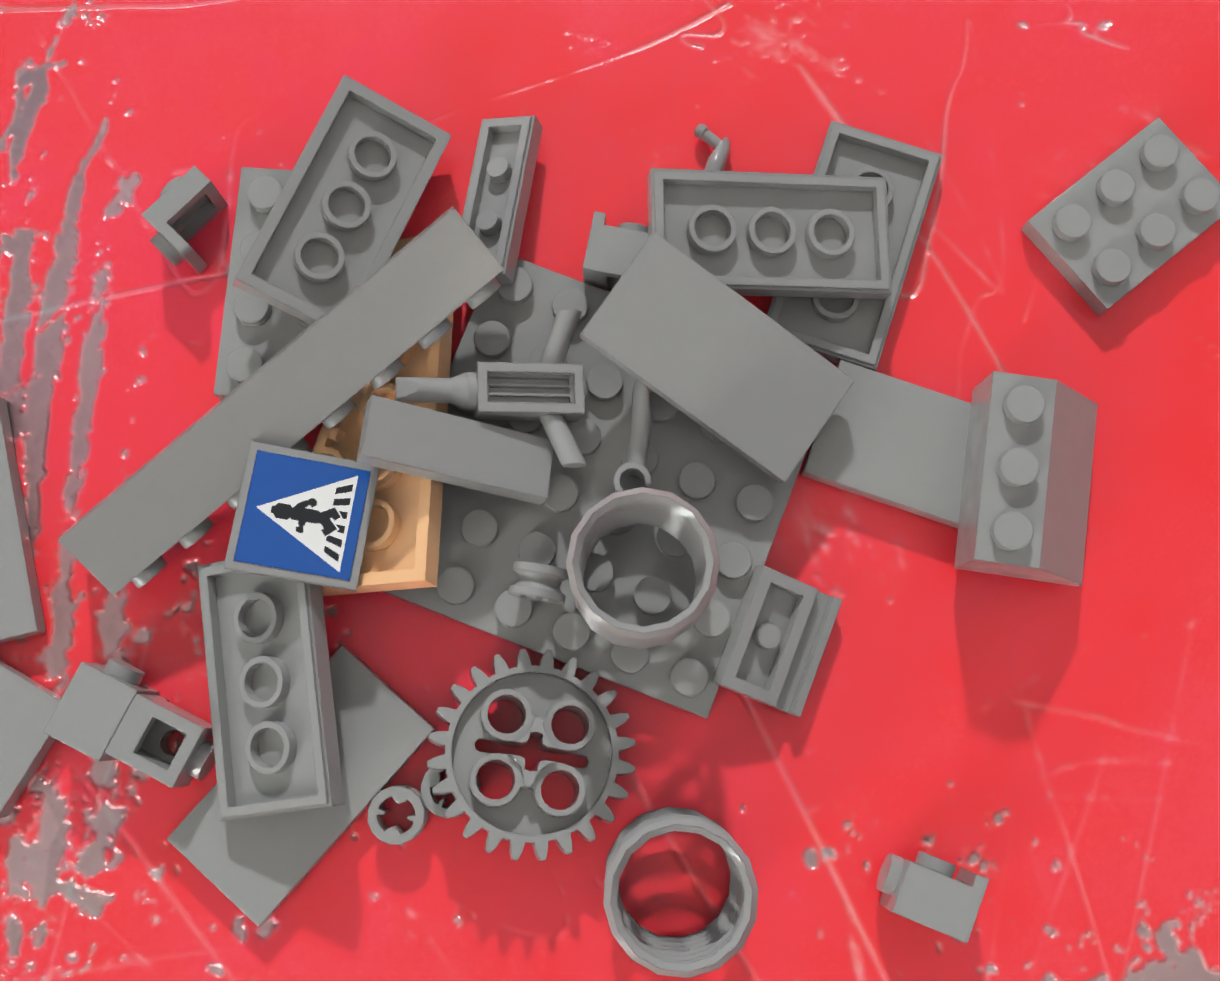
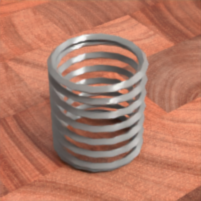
[566,487,720,649]
[603,807,759,978]

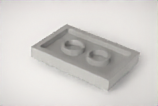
[1021,117,1220,316]

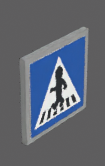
[223,441,380,592]

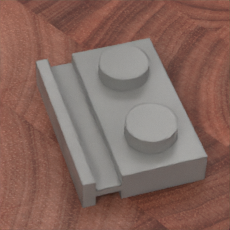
[712,566,842,717]

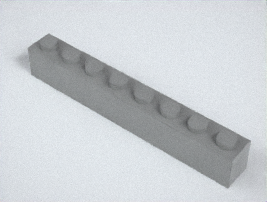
[58,206,504,596]

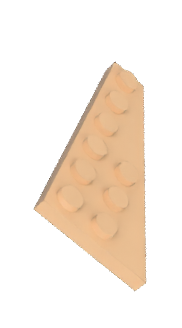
[312,237,453,596]

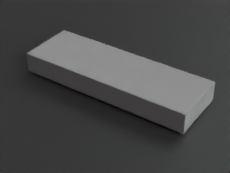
[462,115,543,284]
[356,395,553,505]

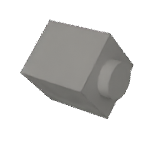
[43,657,159,761]

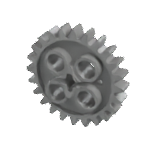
[427,649,636,861]

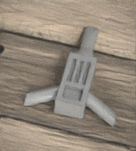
[395,309,587,468]

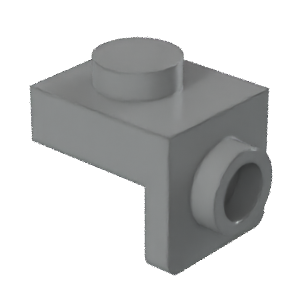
[141,165,228,274]

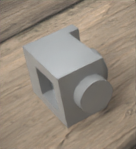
[583,211,648,292]
[104,693,215,788]
[876,850,989,943]

